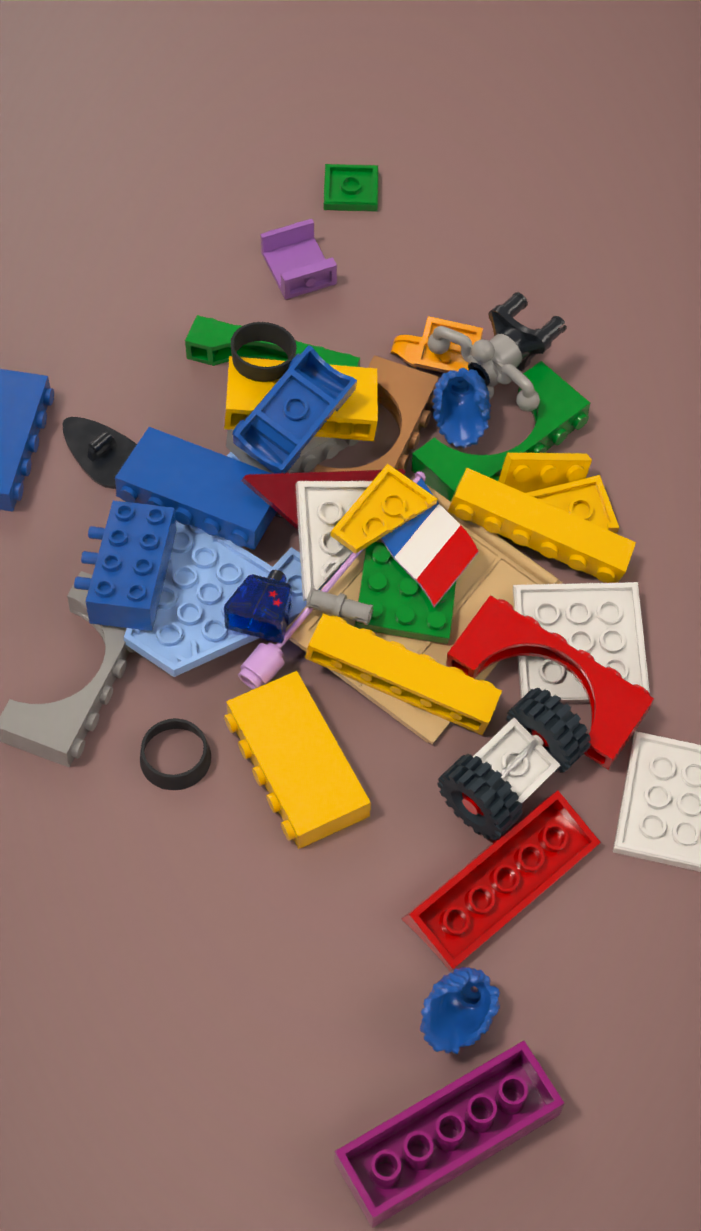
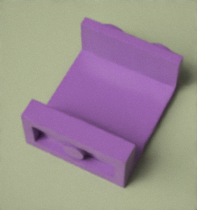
[260,219,337,300]

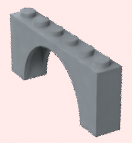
[0,571,135,767]

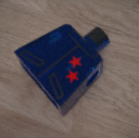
[224,570,292,644]

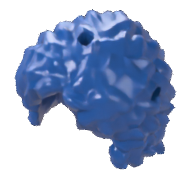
[432,368,491,449]
[420,967,500,1054]

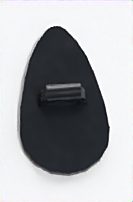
[62,417,137,489]

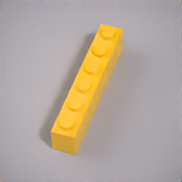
[447,468,636,583]
[305,613,502,735]

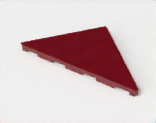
[241,469,406,530]

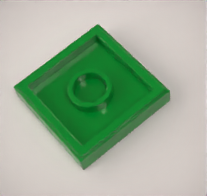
[324,164,378,211]

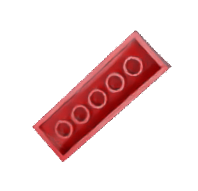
[402,790,601,971]

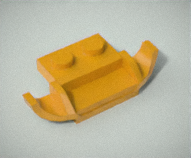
[390,316,483,373]

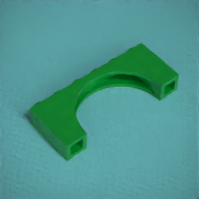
[411,361,590,501]

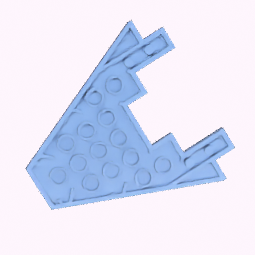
[124,452,353,677]

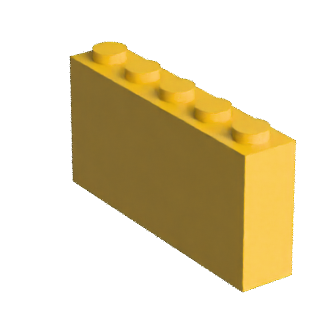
[224,356,378,441]
[224,671,371,849]

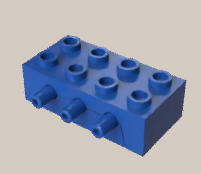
[74,500,177,631]

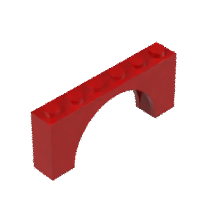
[446,595,654,770]

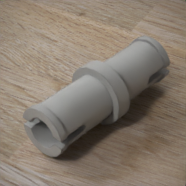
[306,588,373,625]

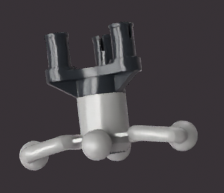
[427,292,567,412]

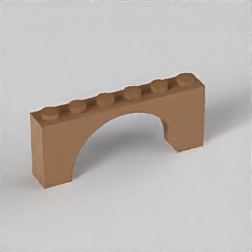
[314,355,439,472]

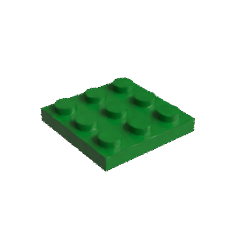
[354,542,456,644]

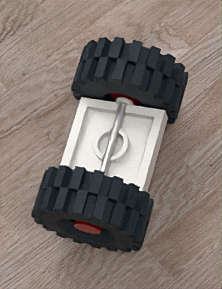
[437,688,591,840]

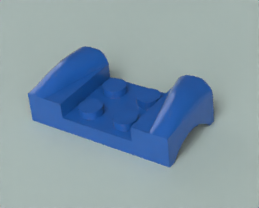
[232,345,357,474]

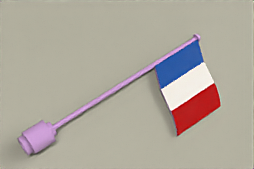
[238,471,479,690]

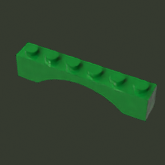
[185,315,360,367]

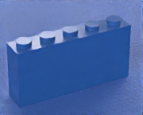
[0,369,54,512]
[115,427,277,550]

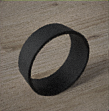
[231,322,297,382]
[140,718,211,790]

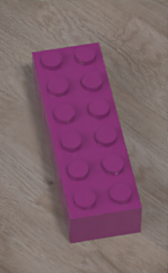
[334,1041,565,1228]

